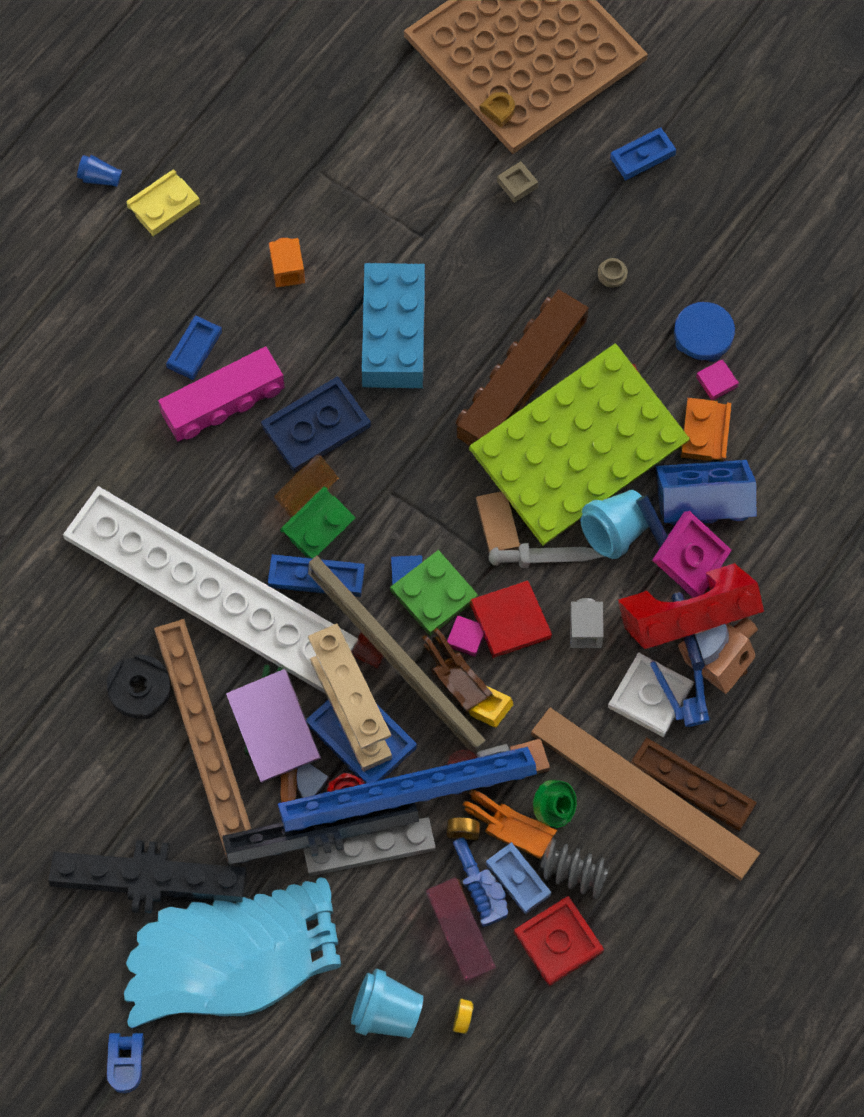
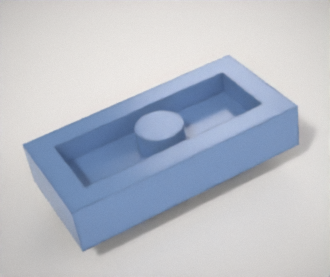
[486,842,551,915]

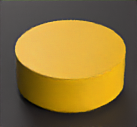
[453,999,473,1034]

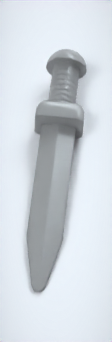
[489,543,605,568]

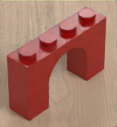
[618,563,764,649]

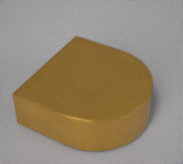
[480,92,515,128]
[447,818,480,840]

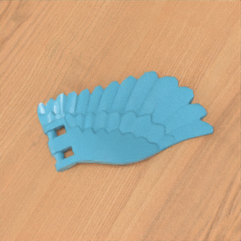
[124,877,341,1029]

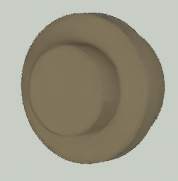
[598,258,628,288]

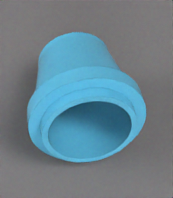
[581,490,649,559]
[351,969,423,1038]

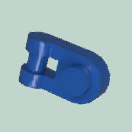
[107,1033,144,1093]

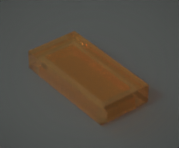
[274,455,339,518]

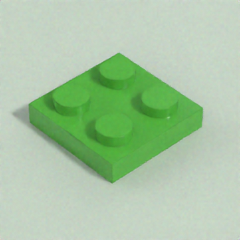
[390,550,478,636]

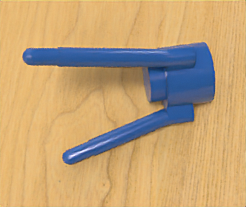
[650,661,710,727]

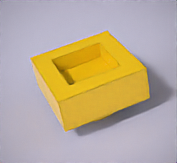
[469,686,513,728]

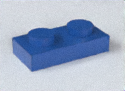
[610,127,676,181]

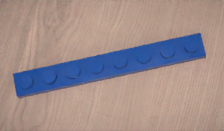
[278,747,537,832]

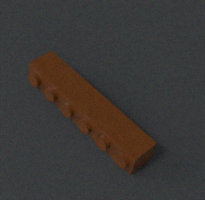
[455,289,589,445]

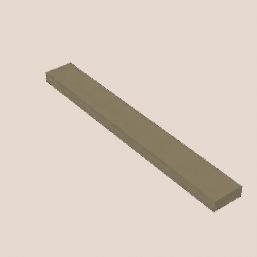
[308,556,486,755]

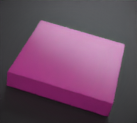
[652,511,732,598]

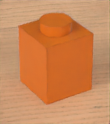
[269,238,305,288]

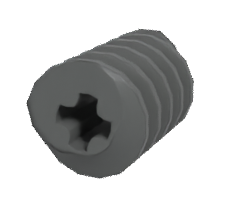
[538,839,611,899]

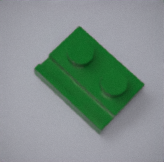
[280,486,356,559]

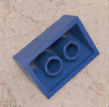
[655,460,757,525]

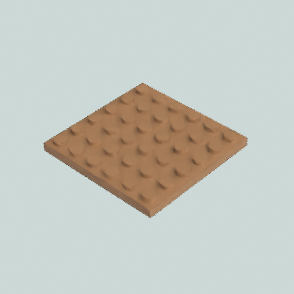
[404,0,648,154]

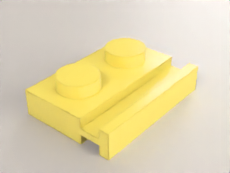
[126,169,200,236]

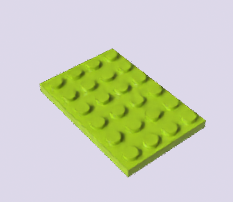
[469,343,690,546]

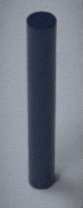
[636,495,668,548]
[671,592,705,671]

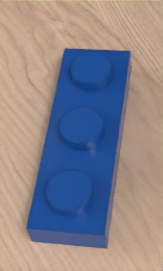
[268,554,365,597]

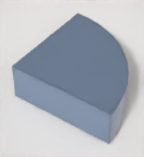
[695,624,729,665]
[297,763,329,798]

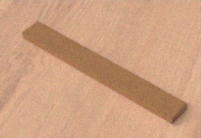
[154,619,251,861]
[531,707,760,881]

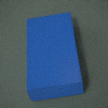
[166,315,222,380]

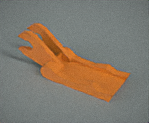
[463,790,557,859]

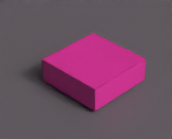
[696,359,739,401]
[447,615,484,657]

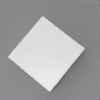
[608,652,694,737]

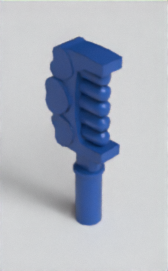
[453,837,508,927]

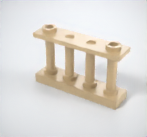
[308,623,392,772]

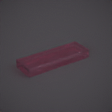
[425,877,496,981]

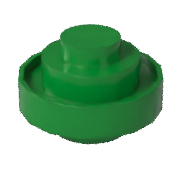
[533,779,577,828]

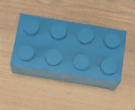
[362,263,425,388]

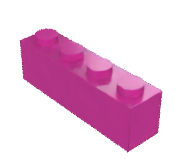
[158,346,285,442]

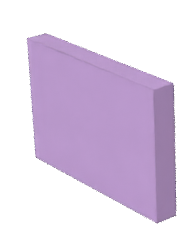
[226,669,321,783]

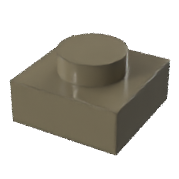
[497,161,538,203]

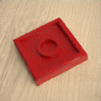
[470,581,552,658]
[513,896,604,986]

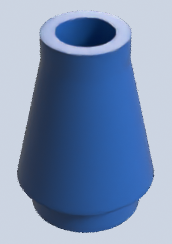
[76,155,122,187]

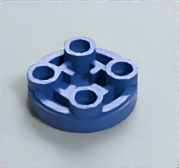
[674,302,735,362]

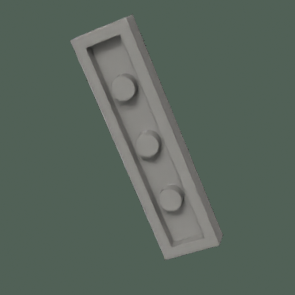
[303,817,436,877]

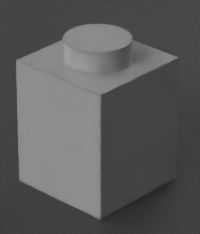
[570,598,604,648]

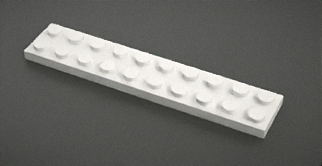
[63,486,359,693]

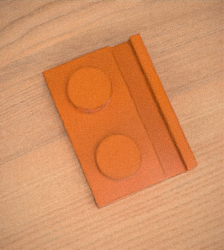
[681,398,732,462]

